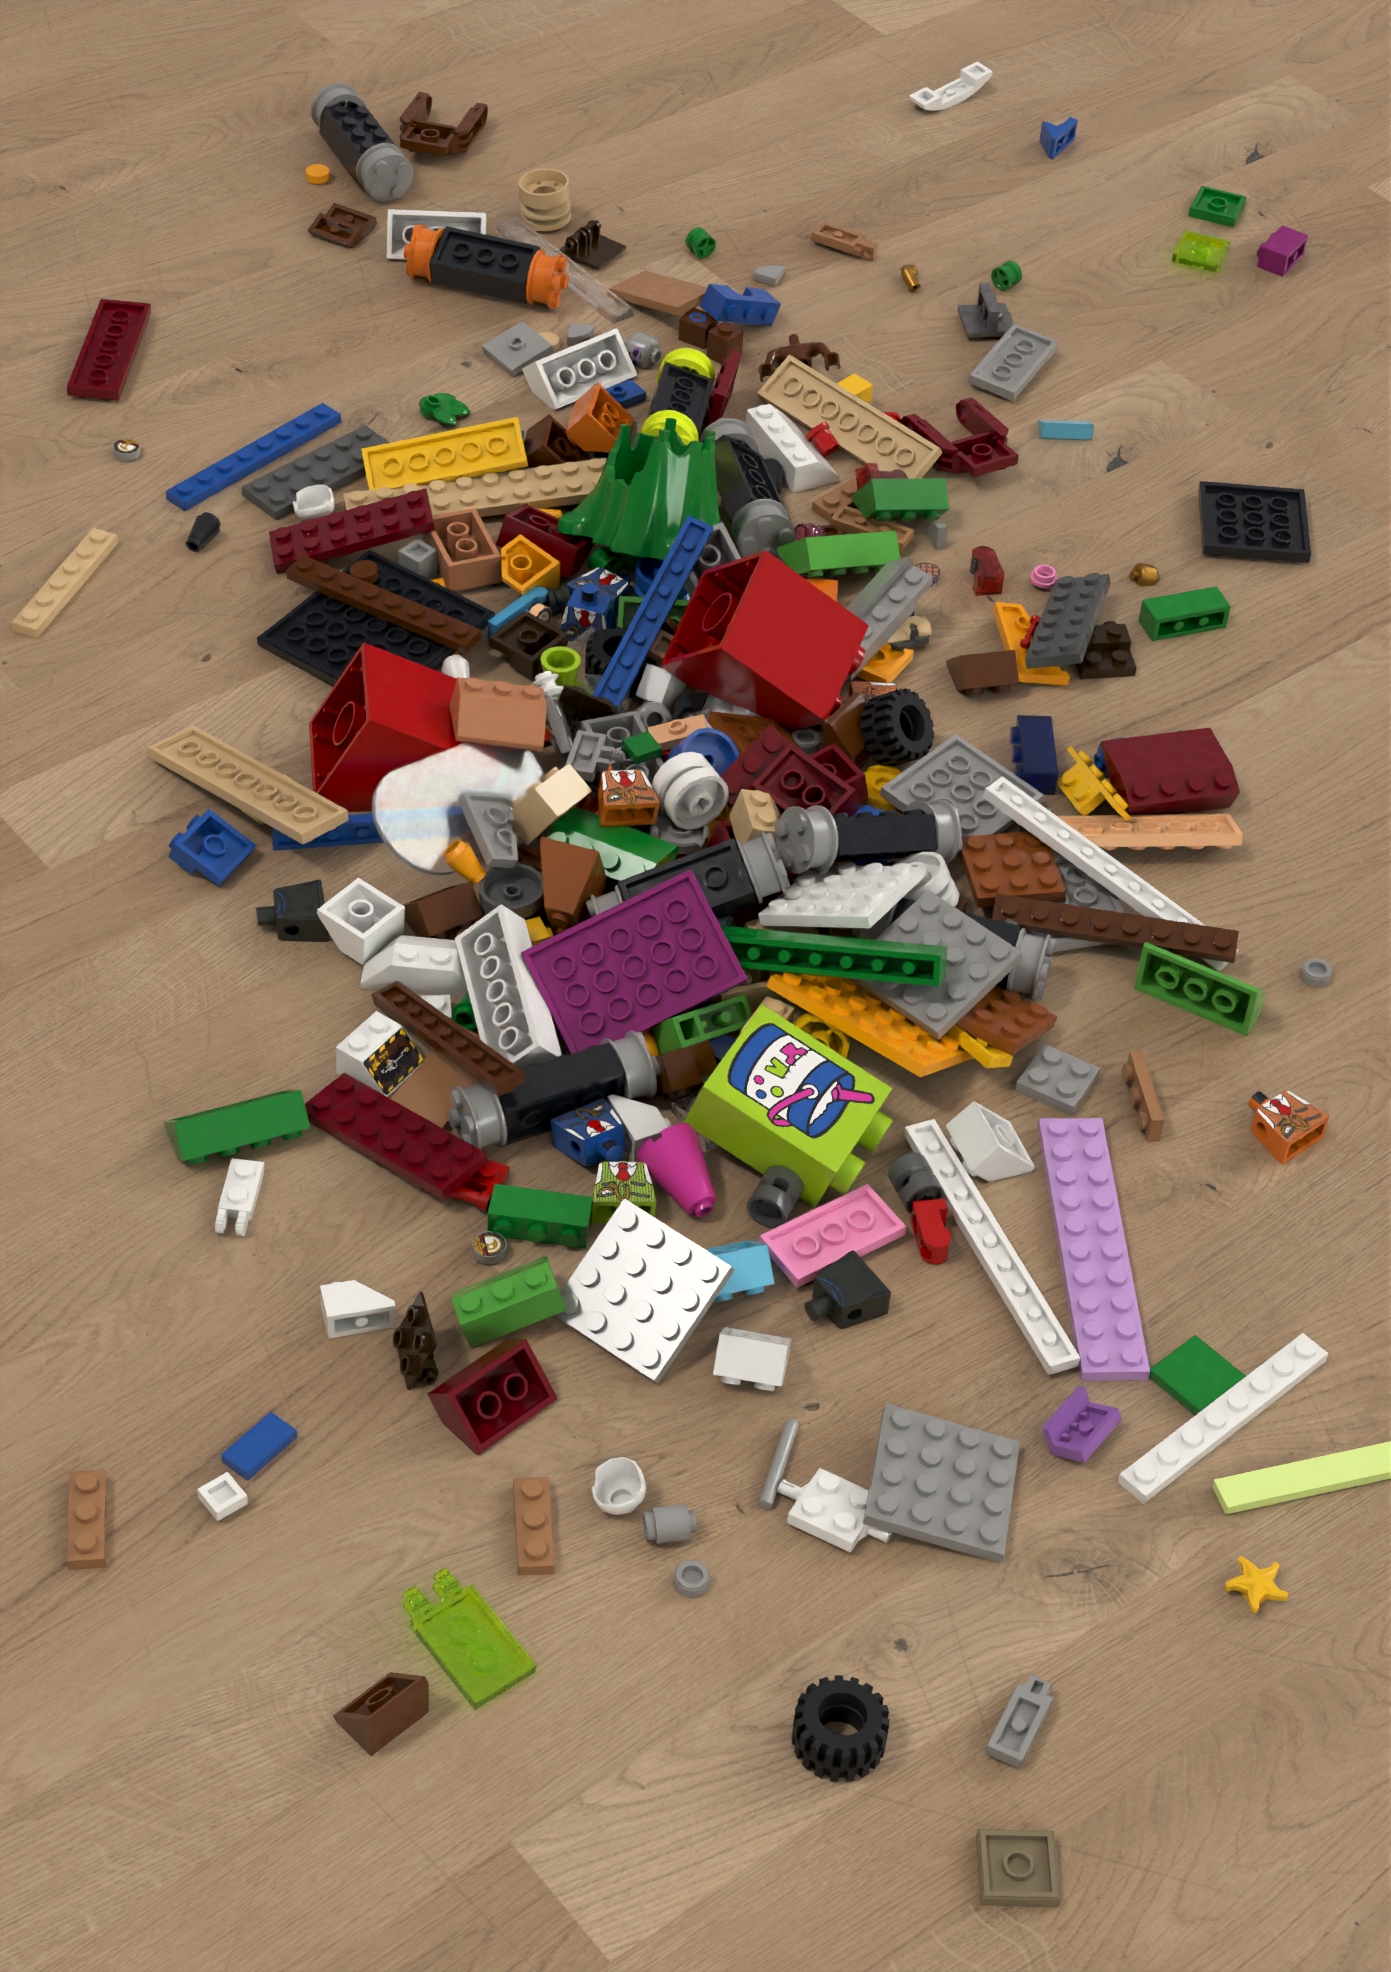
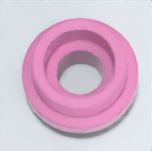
[1030,565,1058,589]

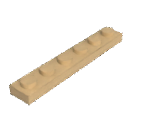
[11,528,118,639]

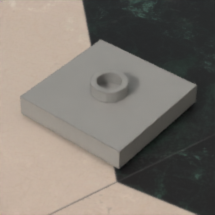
[482,321,554,377]

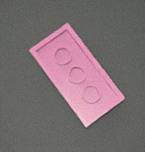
[759,1184,906,1288]

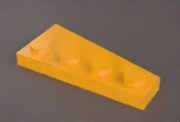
[992,602,1070,686]
[856,644,914,683]

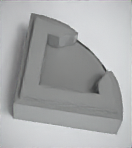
[753,265,785,286]
[567,323,595,345]
[927,522,948,550]

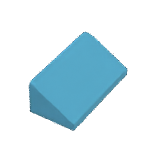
[1038,420,1094,440]

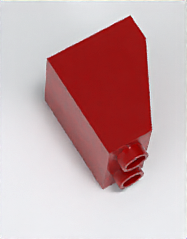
[660,550,869,730]
[309,643,502,812]

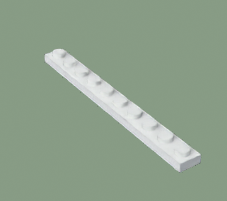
[982,777,1239,971]
[904,1119,1080,1375]

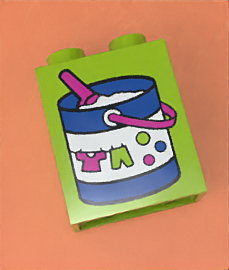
[683,1004,893,1208]

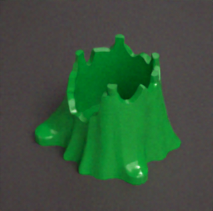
[557,418,721,561]

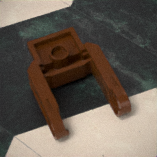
[400,92,488,157]

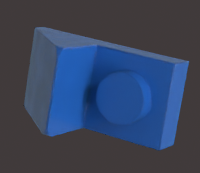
[1040,117,1078,160]

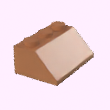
[449,677,547,751]

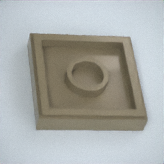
[976,1829,1060,1907]

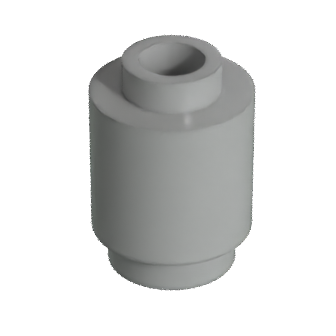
[643,1504,697,1544]

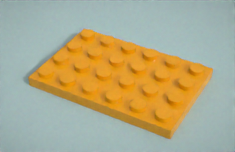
[766,972,974,1078]

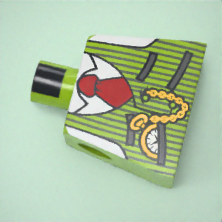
[592,1151,656,1223]

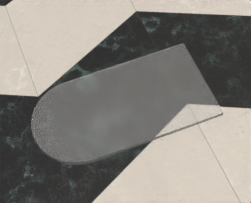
[372,742,551,875]

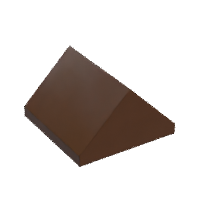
[333,1672,429,1756]

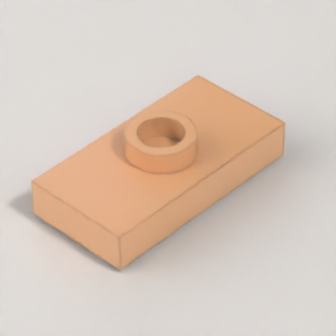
[648,714,707,751]

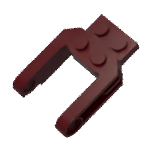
[901,397,1019,477]

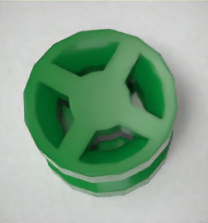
[685,227,716,259]
[991,261,1022,291]
[588,547,623,574]

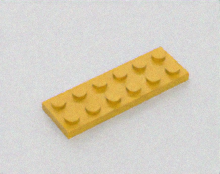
[361,417,528,491]

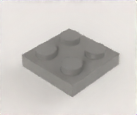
[1015,1043,1101,1116]

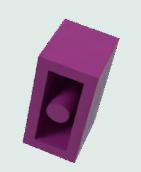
[1257,225,1308,277]

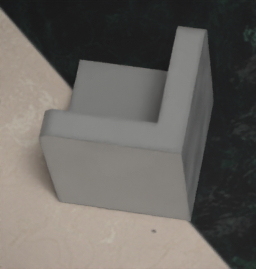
[398,539,438,580]

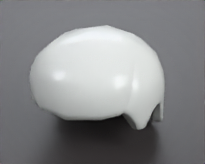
[293,485,335,521]
[591,1457,646,1515]

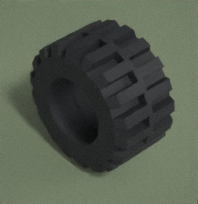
[585,627,656,698]
[860,688,934,767]
[792,1675,890,1782]

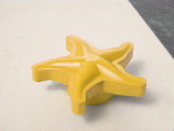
[1224,1556,1288,1613]

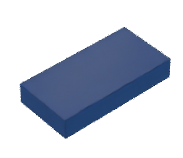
[221,1412,297,1481]

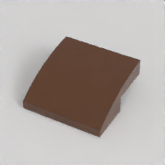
[308,203,377,248]

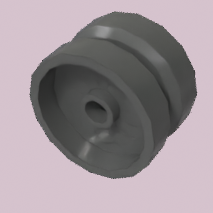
[479,863,547,924]

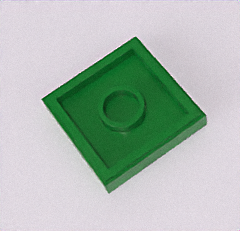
[1188,186,1247,228]
[1149,1335,1246,1415]

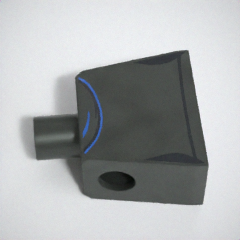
[256,880,328,942]
[805,1250,891,1329]

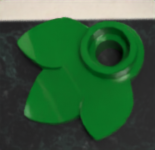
[419,393,470,426]

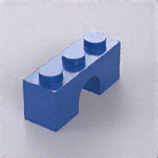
[700,284,781,326]

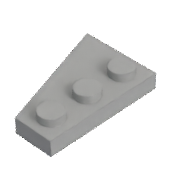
[457,790,518,868]

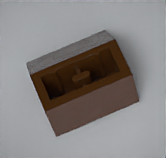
[820,692,872,769]

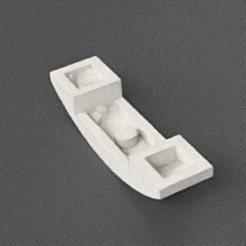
[909,62,993,111]

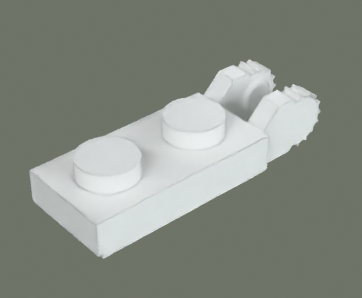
[215,1158,265,1236]

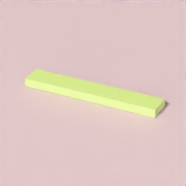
[1212,1441,1391,1515]

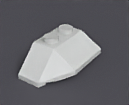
[360,935,468,998]

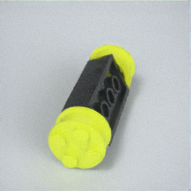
[641,348,715,445]

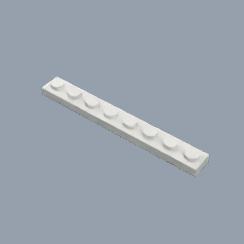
[1118,1333,1328,1504]

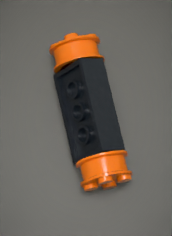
[404,224,569,309]

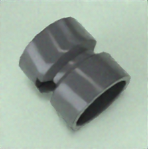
[887,1153,945,1214]
[746,1166,804,1228]

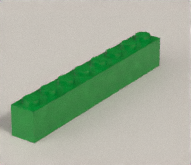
[721,926,948,987]

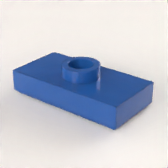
[605,379,646,408]

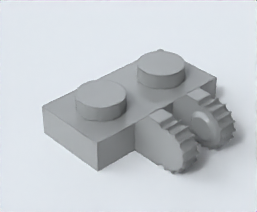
[565,730,626,782]

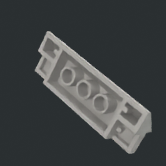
[845,557,933,681]

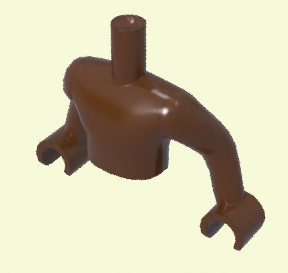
[759,334,841,382]

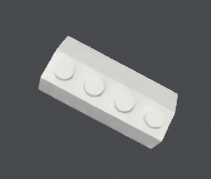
[387,209,487,260]
[522,328,637,410]
[746,404,840,493]

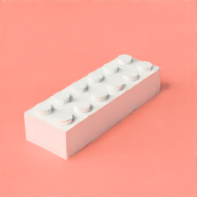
[455,904,562,1070]

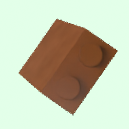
[540,837,608,935]

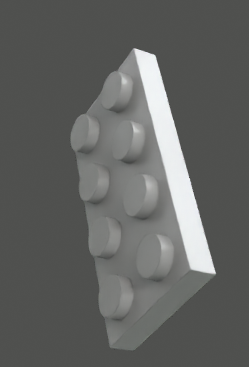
[968,324,1059,401]

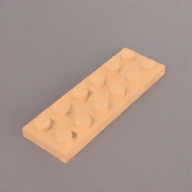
[1057,814,1243,850]

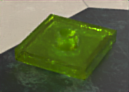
[1171,230,1231,273]

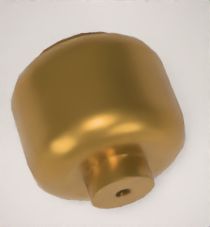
[1129,563,1159,586]

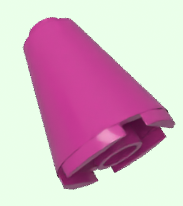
[636,1123,717,1217]

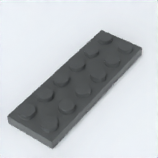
[242,425,390,520]
[1025,573,1111,669]

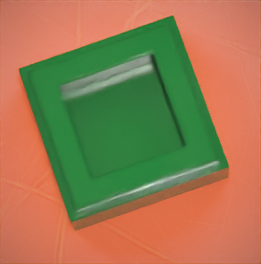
[622,731,662,765]

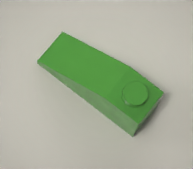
[653,994,752,1054]

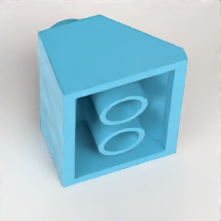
[705,1240,774,1302]

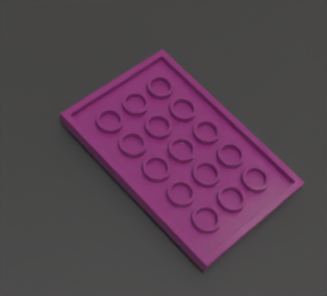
[521,869,748,1054]

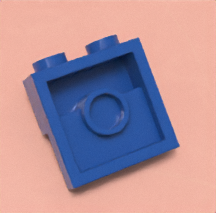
[168,809,257,887]

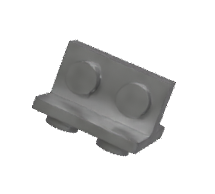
[957,283,1013,339]

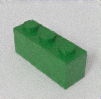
[1138,586,1231,641]
[487,1184,593,1249]

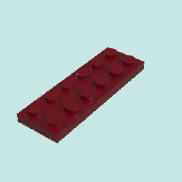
[67,299,151,400]
[269,488,436,574]
[305,1073,488,1200]

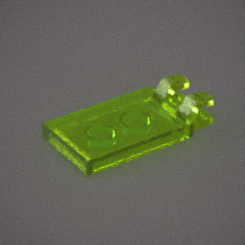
[402,1567,537,1710]

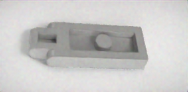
[985,1674,1054,1769]

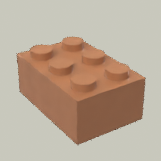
[423,508,501,592]

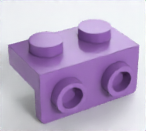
[1043,1386,1122,1463]

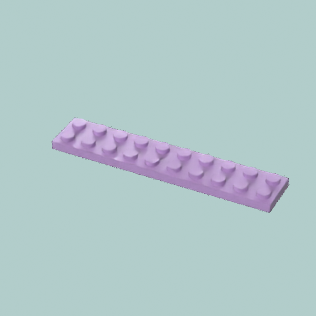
[1038,1118,1150,1381]

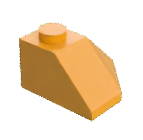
[501,534,560,595]

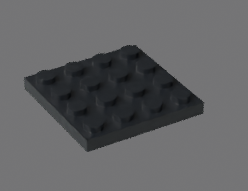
[1198,481,1311,563]

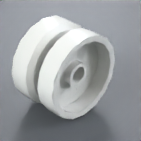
[652,752,729,830]
[892,852,959,907]

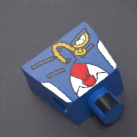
[566,568,631,619]
[560,583,617,645]
[550,1098,626,1166]

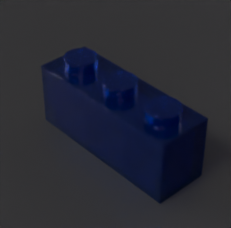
[1010,715,1059,795]

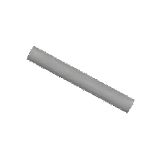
[758,1419,799,1510]

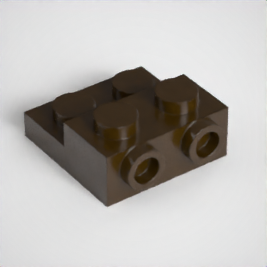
[489,611,568,678]
[1076,621,1136,679]

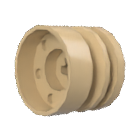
[518,168,572,231]

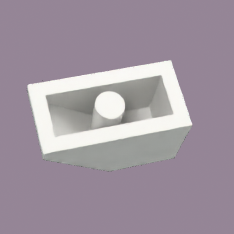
[635,663,686,708]
[607,1094,671,1162]
[320,1280,396,1339]

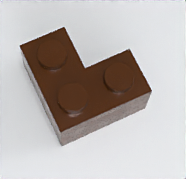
[654,1040,717,1100]

